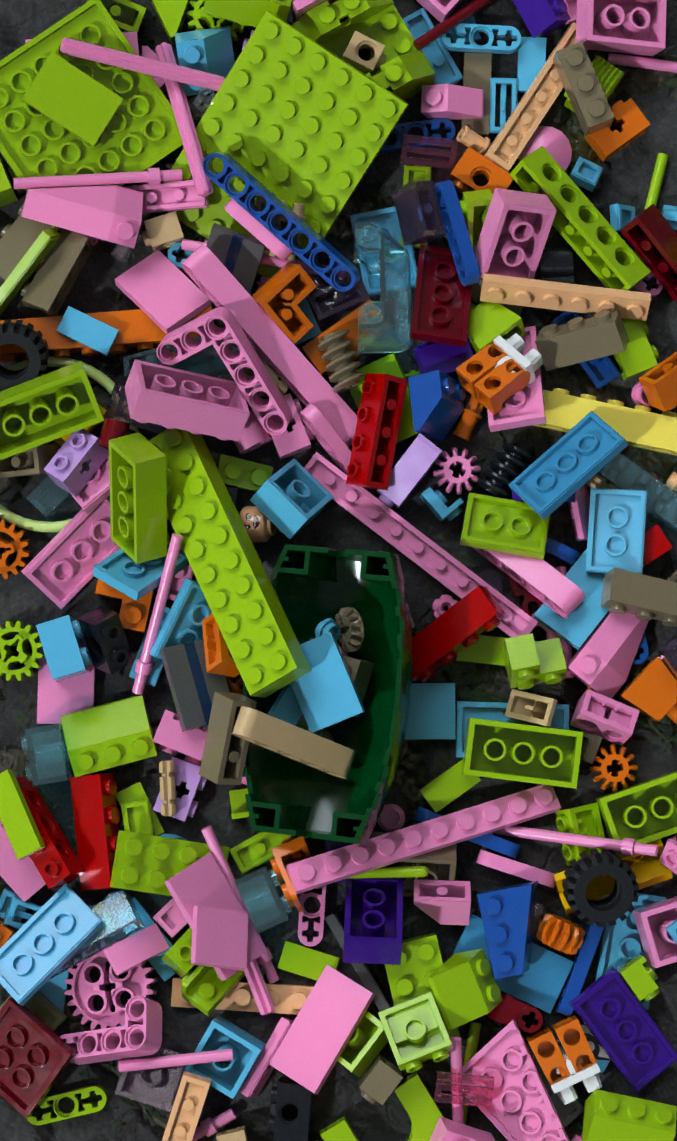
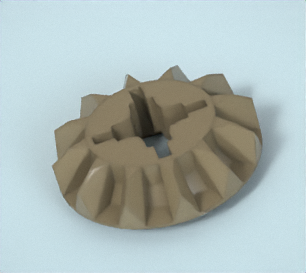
[335,607,364,652]

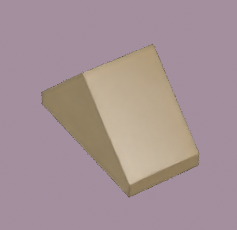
[505,689,557,728]

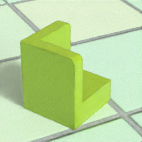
[229,788,249,819]

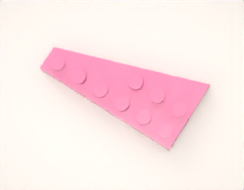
[462,1019,570,1141]

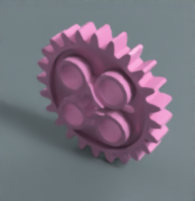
[64,940,157,1030]

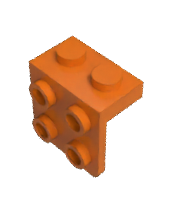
[270,836,312,912]

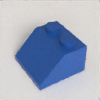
[408,370,466,443]

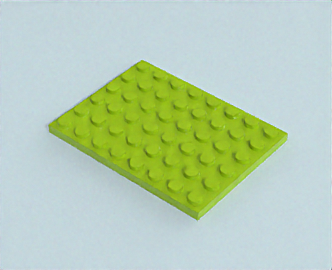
[163,11,409,278]

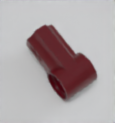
[98,418,136,449]

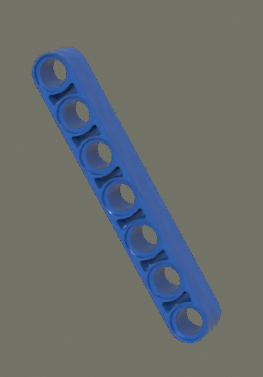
[203,152,360,292]

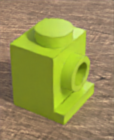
[617,954,660,1001]

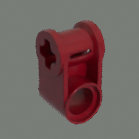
[487,990,543,1033]

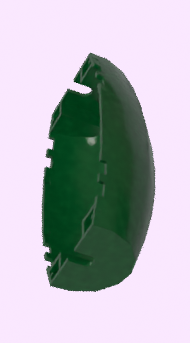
[243,544,413,844]

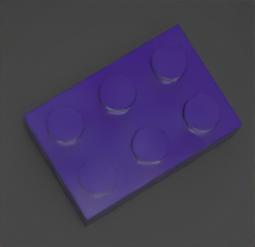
[343,878,403,965]

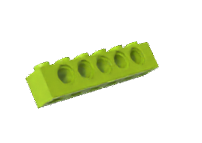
[509,146,651,291]

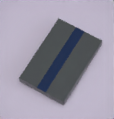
[195,223,266,308]
[160,640,230,732]

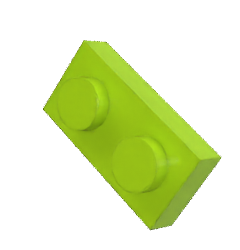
[216,454,273,492]

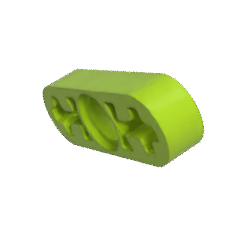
[27,1085,108,1126]

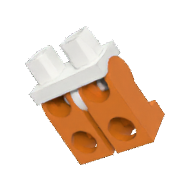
[456,333,543,415]
[526,1015,602,1105]

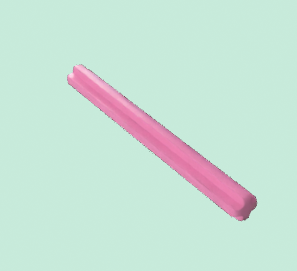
[60,37,225,92]
[155,42,213,197]

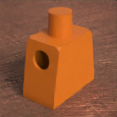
[618,657,677,724]

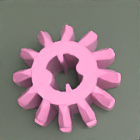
[433,447,481,495]

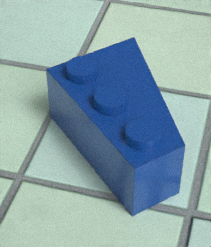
[477,881,538,979]

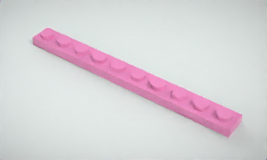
[304,452,538,637]
[286,784,561,894]

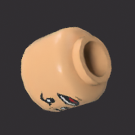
[239,506,277,542]

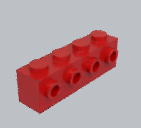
[346,373,408,490]
[412,586,506,682]
[70,773,120,891]

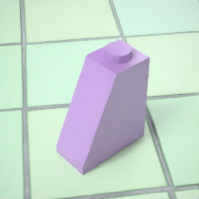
[377,433,442,509]

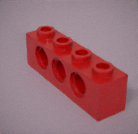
[16,776,86,889]

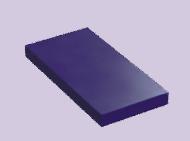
[569,967,677,1093]

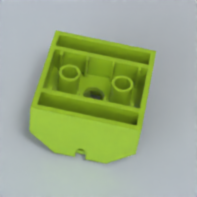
[292,0,435,101]

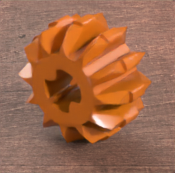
[589,744,638,792]
[536,913,585,955]

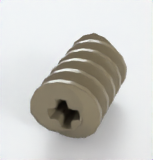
[317,330,365,393]

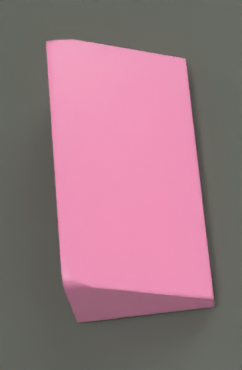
[569,484,590,542]

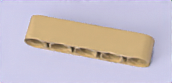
[232,706,356,779]

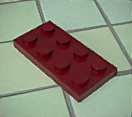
[410,244,472,347]

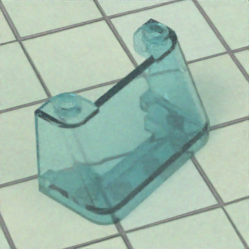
[354,222,413,354]

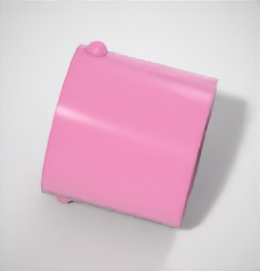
[234,410,272,455]

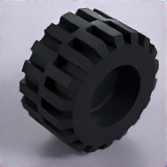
[0,319,49,391]
[562,849,639,927]

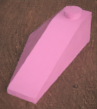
[21,185,143,248]
[566,612,648,699]

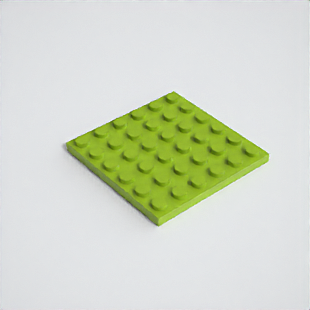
[0,0,183,231]

